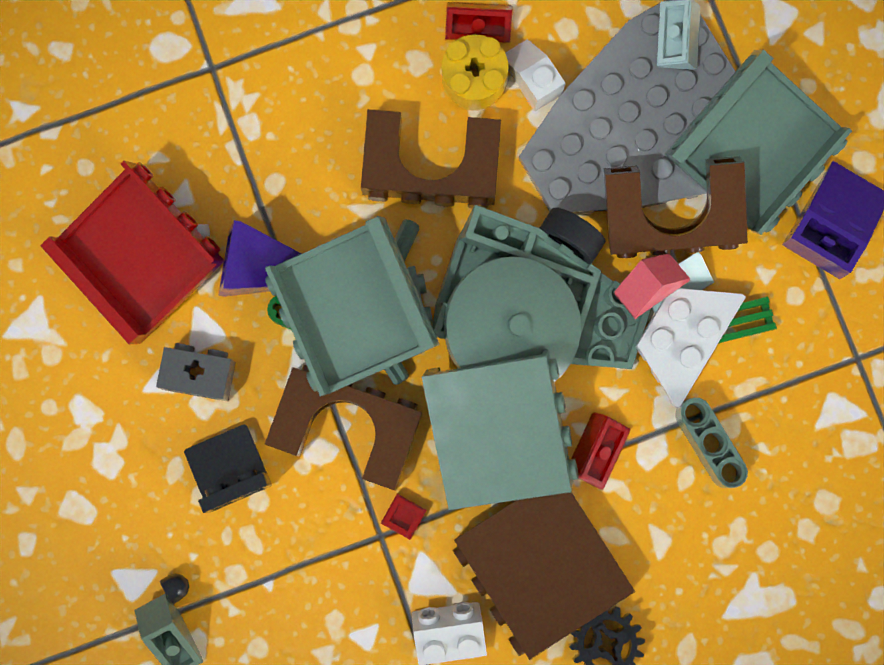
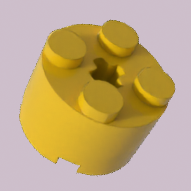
[441,35,509,111]

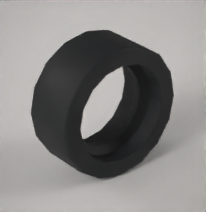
[539,207,606,264]

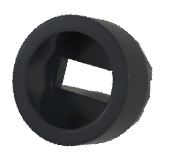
[160,573,189,604]

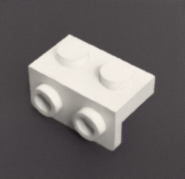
[412,602,487,665]

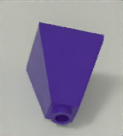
[218,220,301,297]

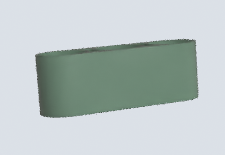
[675,398,748,488]

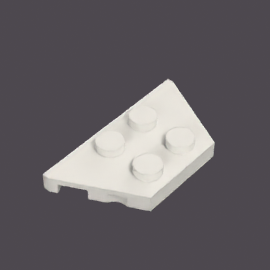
[635,288,746,408]

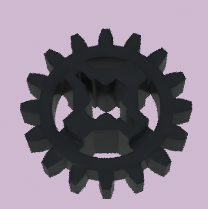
[569,606,645,665]

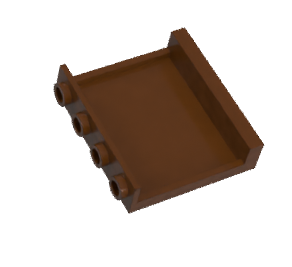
[452,492,636,660]

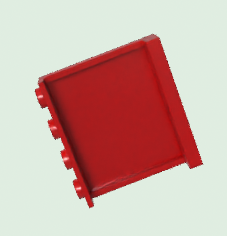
[40,161,225,345]

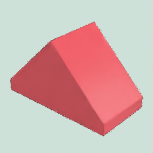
[614,253,690,319]

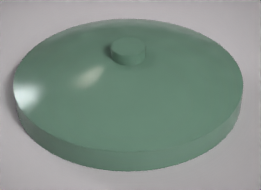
[444,257,581,381]

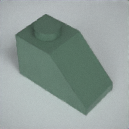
[134,594,203,665]

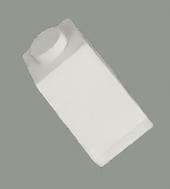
[505,39,566,111]

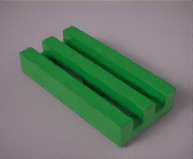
[718,296,777,344]

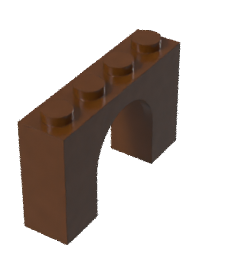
[361,109,501,209]
[603,156,748,258]
[264,364,422,491]

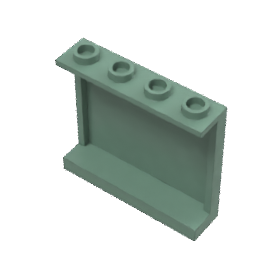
[665,49,852,235]
[265,216,440,396]
[422,349,578,510]

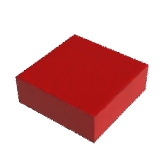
[380,493,427,540]

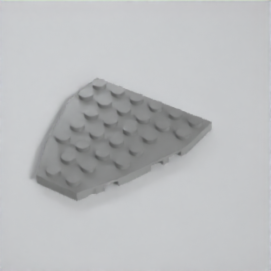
[519,0,735,214]

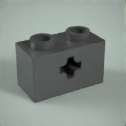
[156,343,236,402]

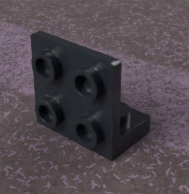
[184,424,273,513]

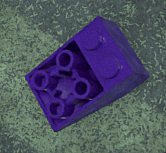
[782,161,884,279]

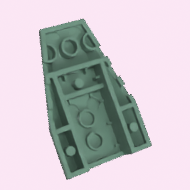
[432,205,651,369]

